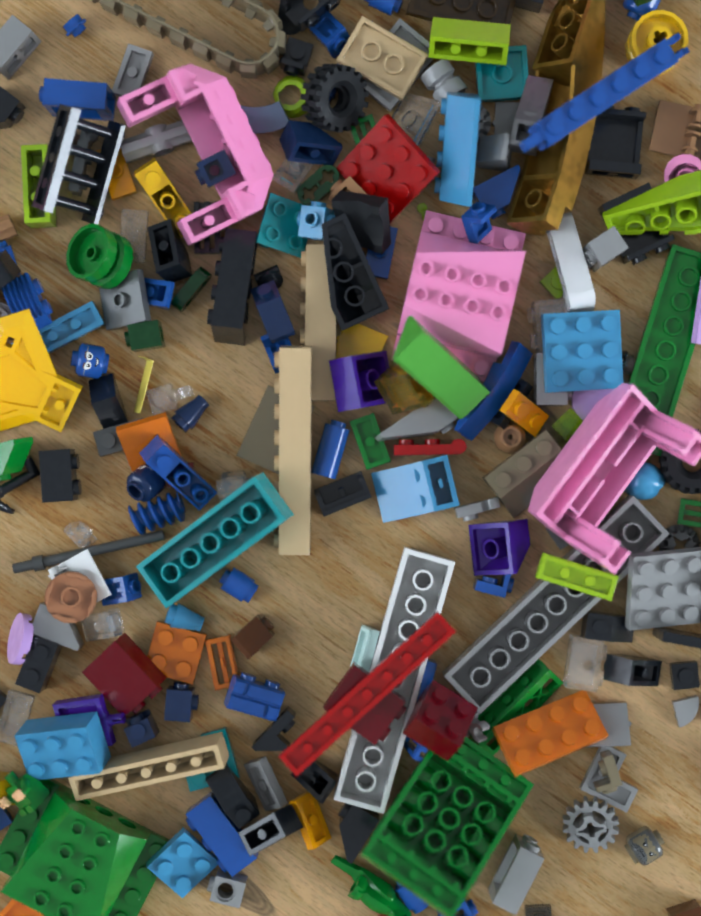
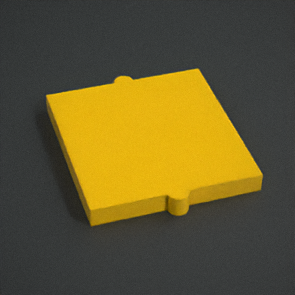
[336,324,388,359]

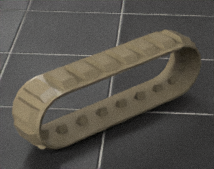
[92,0,287,79]

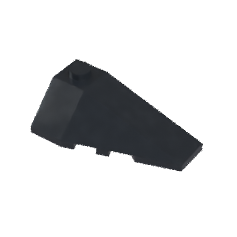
[322,213,389,331]

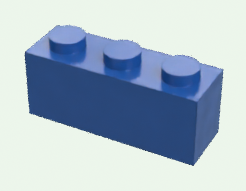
[185,791,259,877]

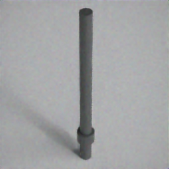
[12,530,165,574]

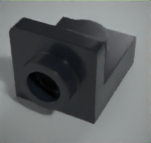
[279,37,314,77]

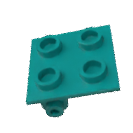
[256,193,308,258]

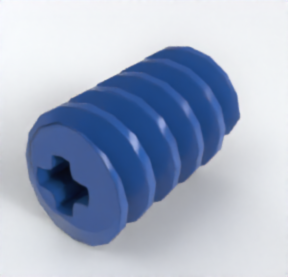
[128,490,186,535]

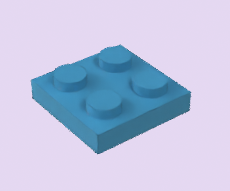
[146,827,218,898]

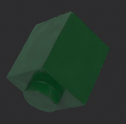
[124,320,165,352]

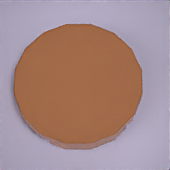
[44,572,97,623]

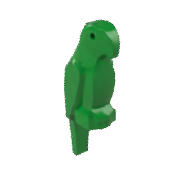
[331,855,411,916]

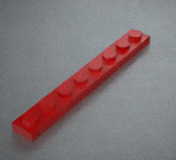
[279,611,456,777]

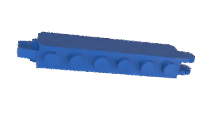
[519,32,690,153]

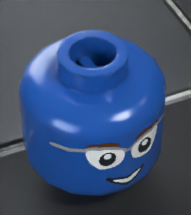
[70,343,109,379]

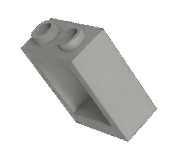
[488,834,545,915]

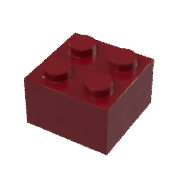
[402,680,478,761]

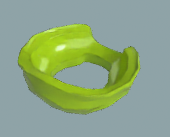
[273,76,307,118]

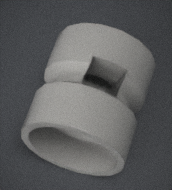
[420,59,468,108]

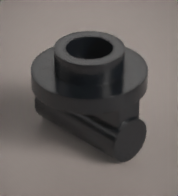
[254,265,283,289]

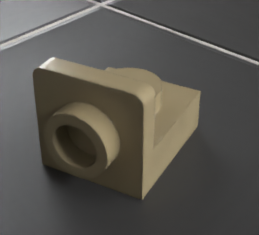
[593,750,623,794]

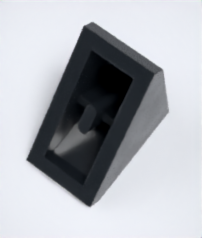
[88,373,129,429]
[291,760,338,804]

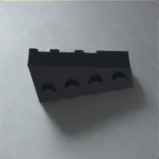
[207,228,258,346]

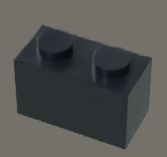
[39,449,82,503]
[15,635,63,693]
[239,804,303,856]

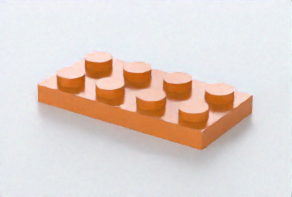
[492,689,609,777]

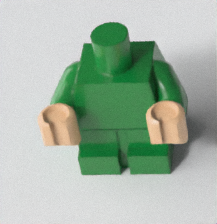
[0,771,50,817]

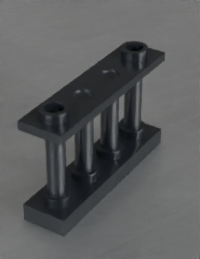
[32,104,126,224]

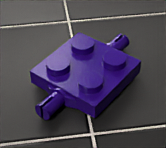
[52,694,126,746]

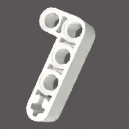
[546,212,596,313]

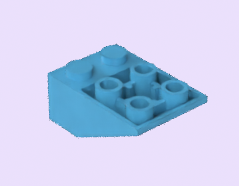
[371,455,460,523]

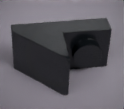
[251,706,296,751]

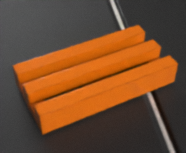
[205,634,239,691]

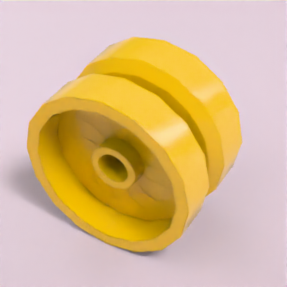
[625,10,689,76]

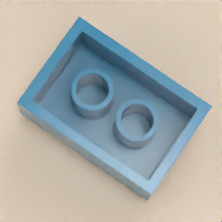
[14,711,111,780]

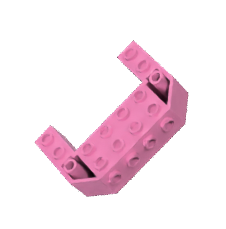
[116,64,274,246]

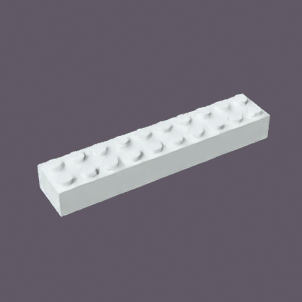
[334,546,455,814]

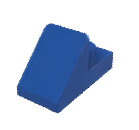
[144,278,175,311]

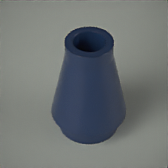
[171,395,209,433]

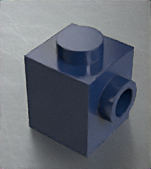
[164,682,199,722]

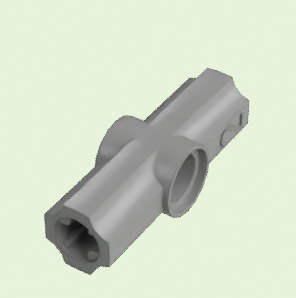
[120,120,192,164]

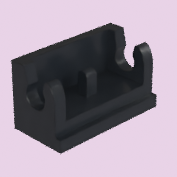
[314,471,372,517]

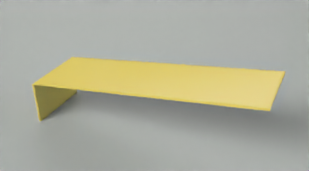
[134,356,154,414]

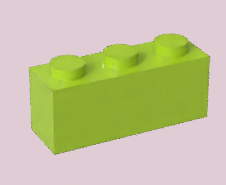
[428,17,511,65]
[21,144,57,228]

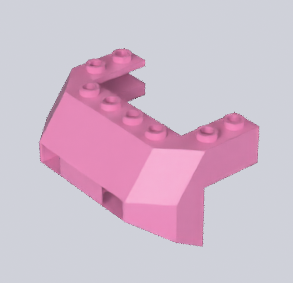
[528,383,701,574]

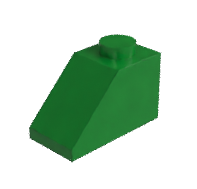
[0,437,33,482]

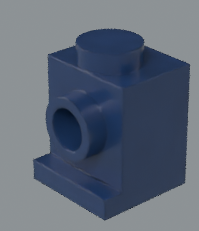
[194,150,237,188]
[123,709,160,748]

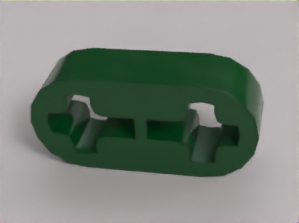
[297,165,340,206]
[171,267,212,312]

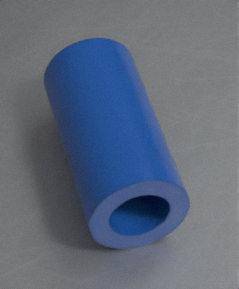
[311,420,350,480]

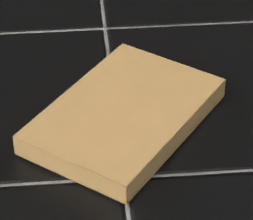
[336,16,429,101]

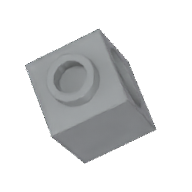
[207,869,248,909]

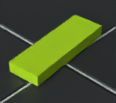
[535,552,619,601]

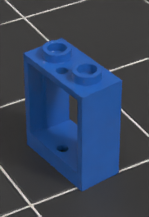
[39,78,116,121]

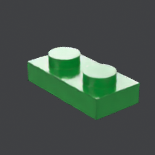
[350,413,391,470]

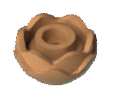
[494,421,526,454]

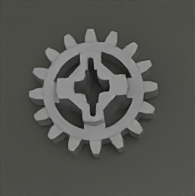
[563,796,619,853]

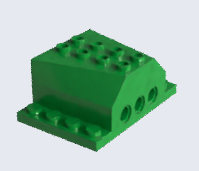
[360,736,534,916]
[0,779,169,916]

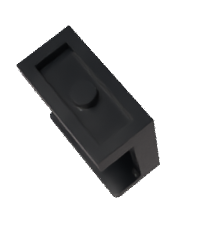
[585,105,647,179]
[598,183,675,265]

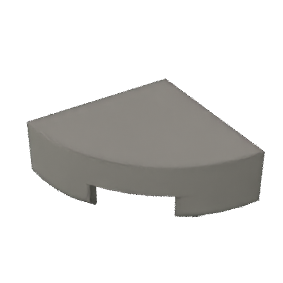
[672,695,699,727]

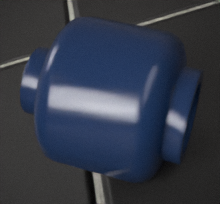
[127,464,165,502]

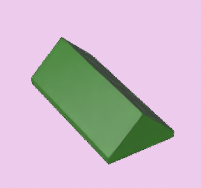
[393,316,490,419]

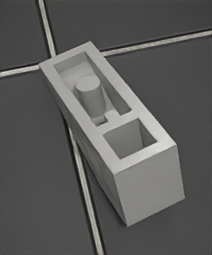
[375,397,458,442]

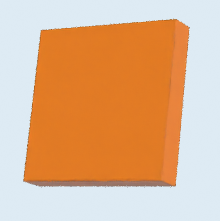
[116,412,182,472]

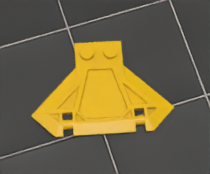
[0,308,83,432]

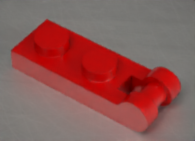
[393,439,467,456]

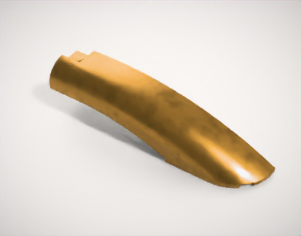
[506,0,605,236]

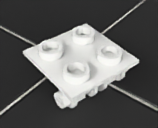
[48,549,112,602]

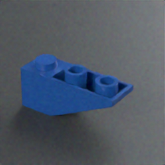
[140,434,218,511]

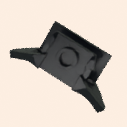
[278,0,340,35]

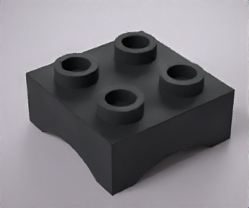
[331,190,391,254]

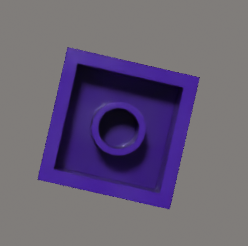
[329,351,396,412]

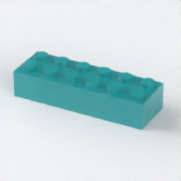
[136,472,294,608]

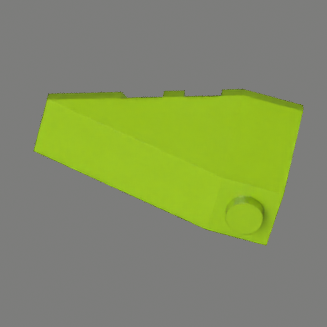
[602,170,701,235]

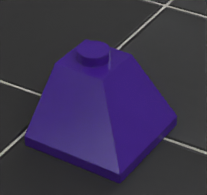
[468,519,530,576]

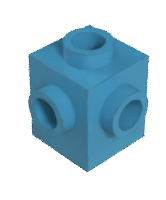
[297,201,335,241]

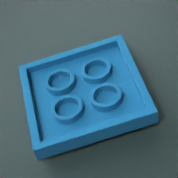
[541,310,623,393]

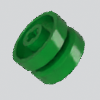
[66,224,133,289]

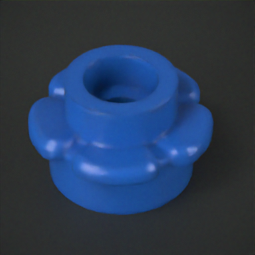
[63,14,86,38]

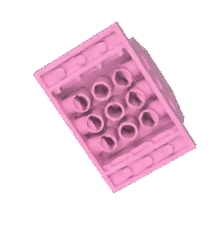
[391,210,526,382]

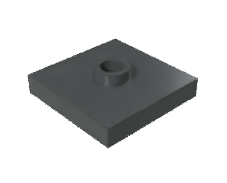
[99,269,151,330]

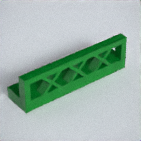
[470,659,564,755]

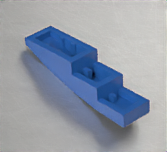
[454,341,533,441]

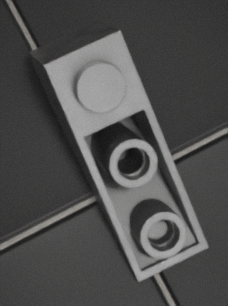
[509,75,554,156]

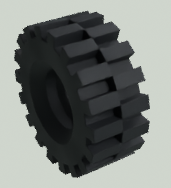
[301,64,369,132]
[658,429,701,494]

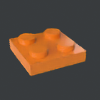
[147,621,207,685]

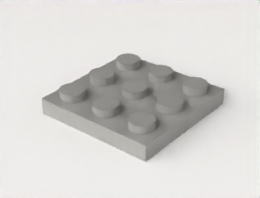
[625,547,701,631]

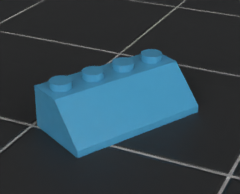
[434,92,481,207]

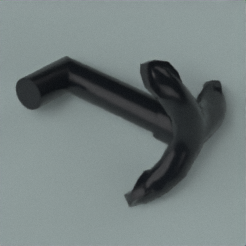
[0,455,40,514]

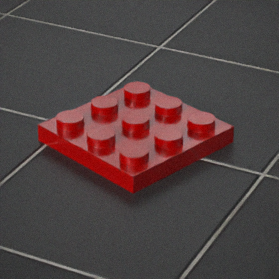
[336,114,441,223]

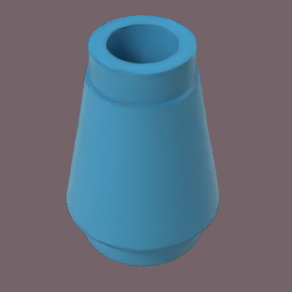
[164,603,205,632]

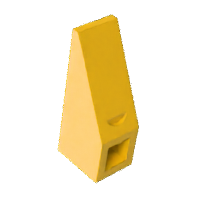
[133,157,192,238]

